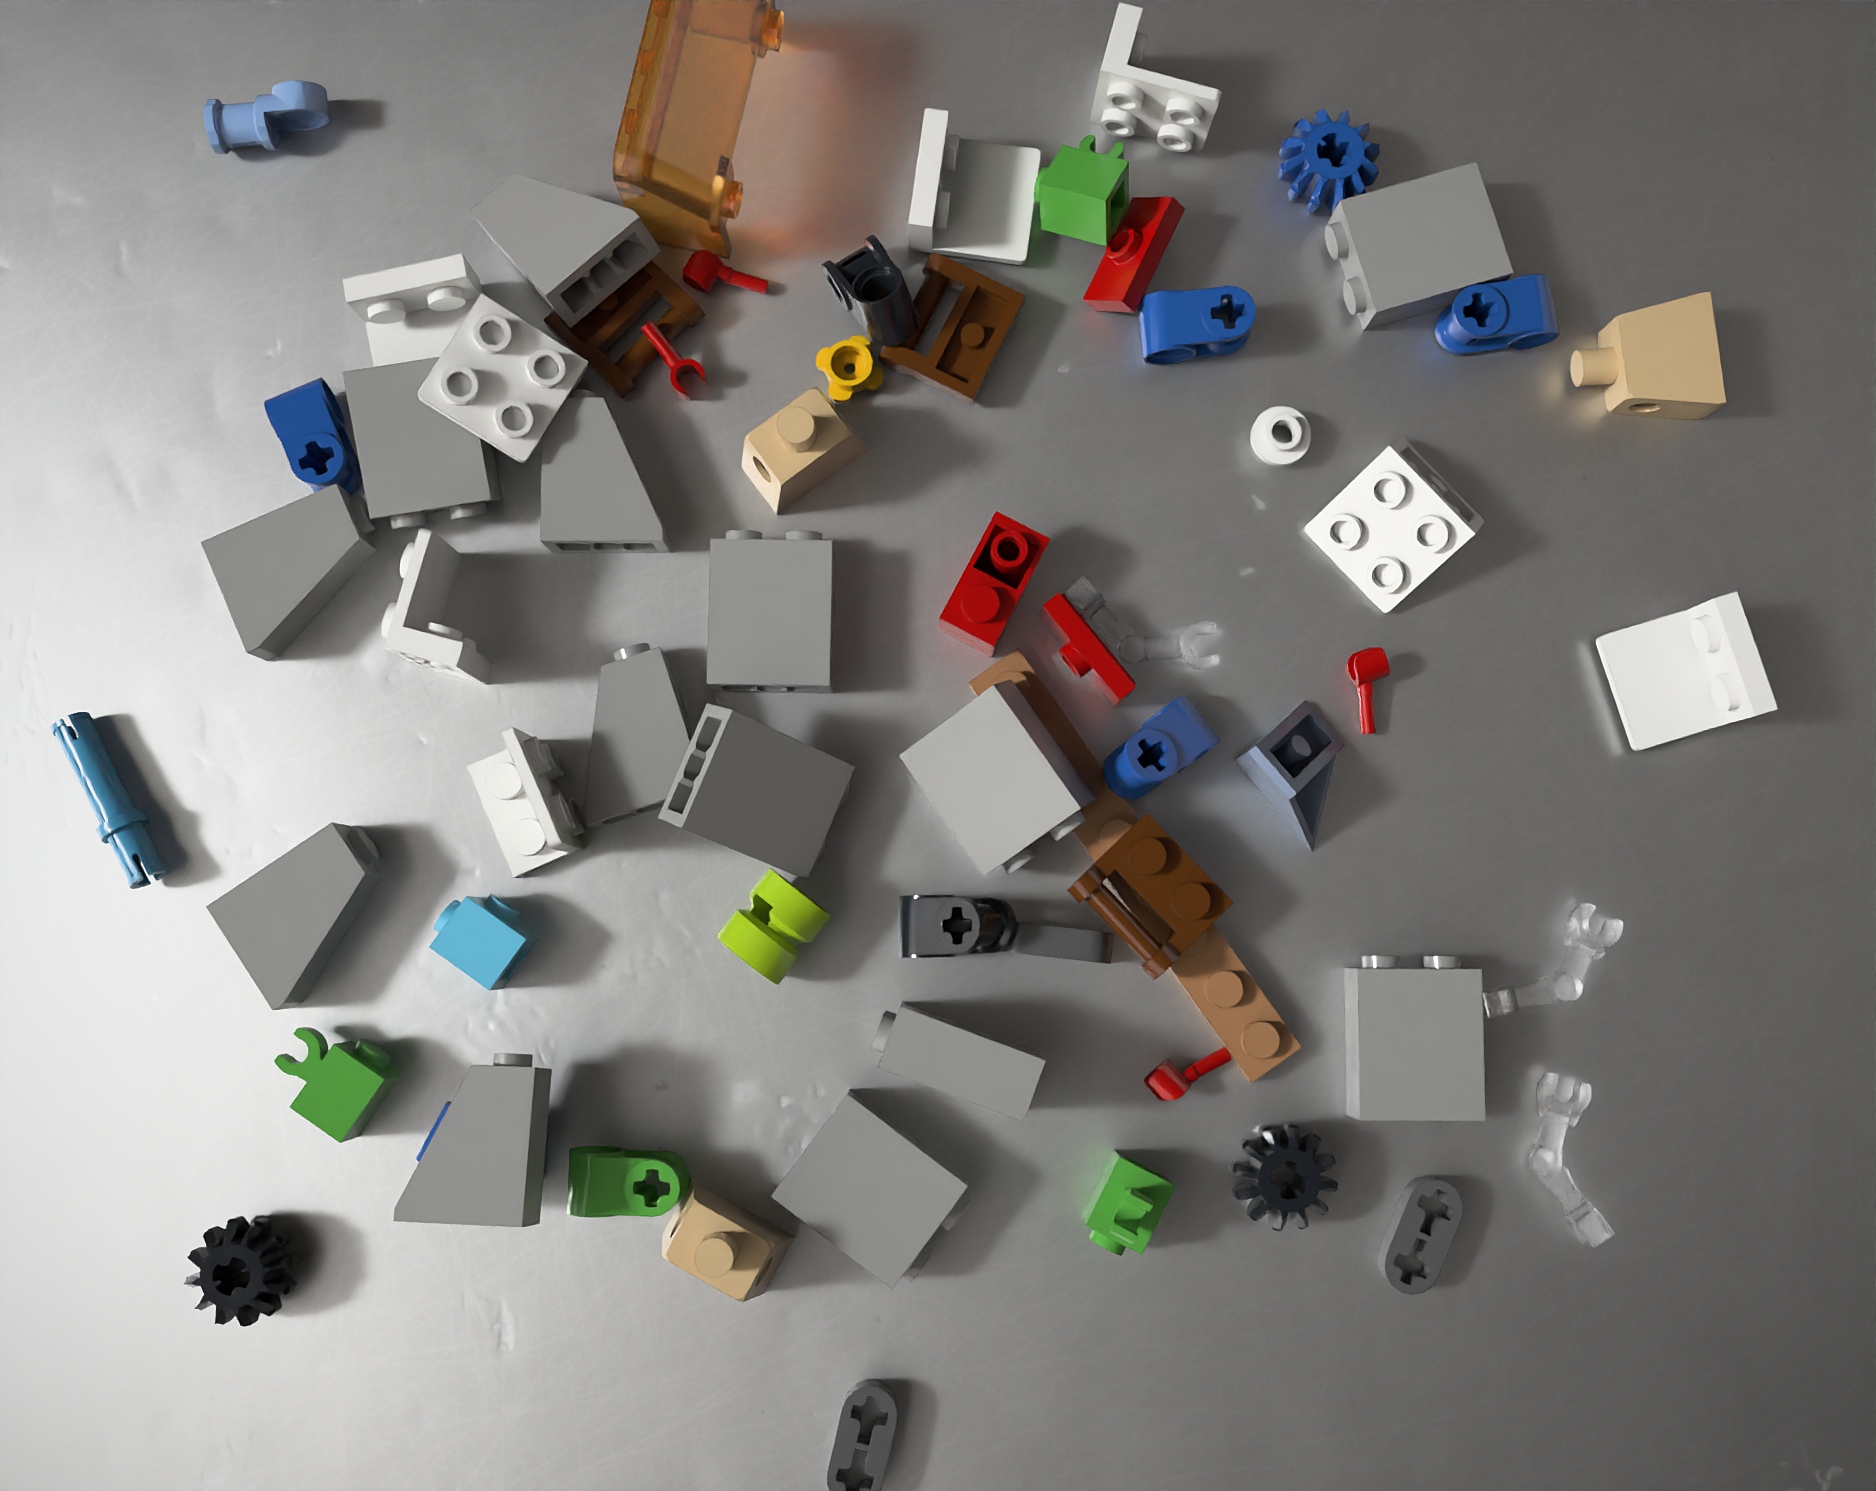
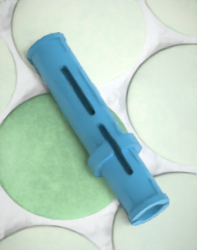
[50,712,169,889]

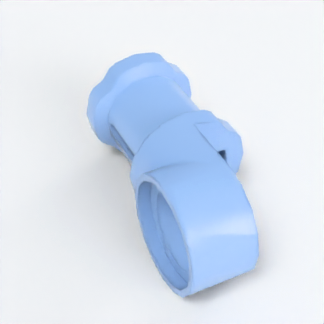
[204,80,329,155]

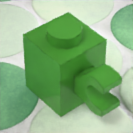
[1034,135,1129,246]
[274,1027,402,1143]
[1081,1150,1176,1256]

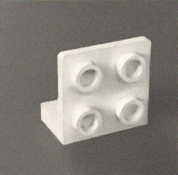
[1089,2,1222,152]
[908,108,1041,265]
[342,253,483,367]
[418,293,588,463]
[1305,436,1485,613]
[382,528,493,685]
[1596,591,1778,751]
[466,727,587,878]

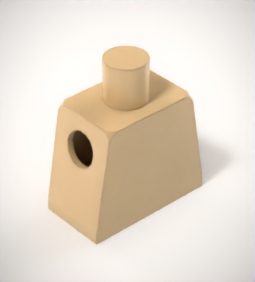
[1570,292,1727,420]
[742,386,867,515]
[662,1180,795,1302]

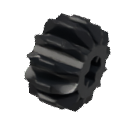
[1230,1122,1338,1231]
[184,1216,301,1327]

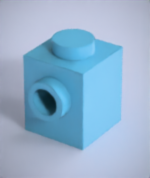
[429,894,539,991]

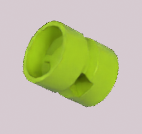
[716,868,832,985]

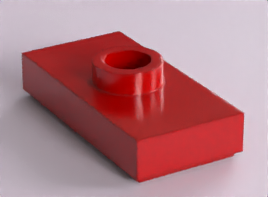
[1082,197,1185,313]
[1039,592,1136,707]

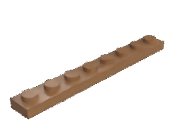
[968,648,1302,1083]

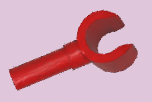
[682,249,769,295]
[641,320,707,400]
[1346,647,1390,734]
[1143,1047,1231,1101]

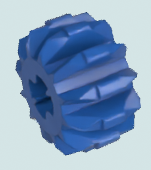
[1277,108,1380,214]

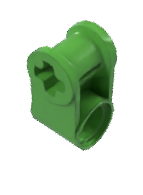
[567,1146,691,1218]

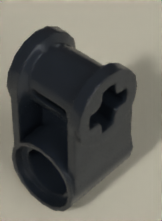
[821,235,920,346]
[899,895,1017,958]

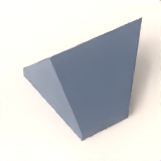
[1234,700,1345,852]

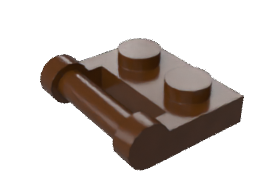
[877,253,1026,406]
[543,260,705,399]
[1067,813,1234,980]

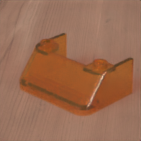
[613,0,784,260]

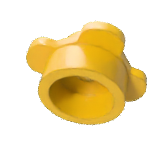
[816,335,884,403]

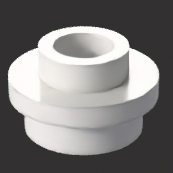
[1250,406,1311,466]

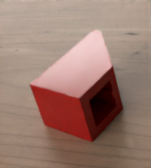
[939,511,1050,657]

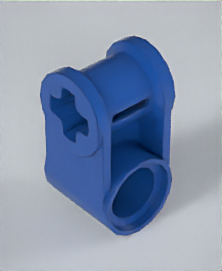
[1434,274,1560,356]
[1137,285,1256,365]
[264,378,362,495]
[1102,693,1221,800]

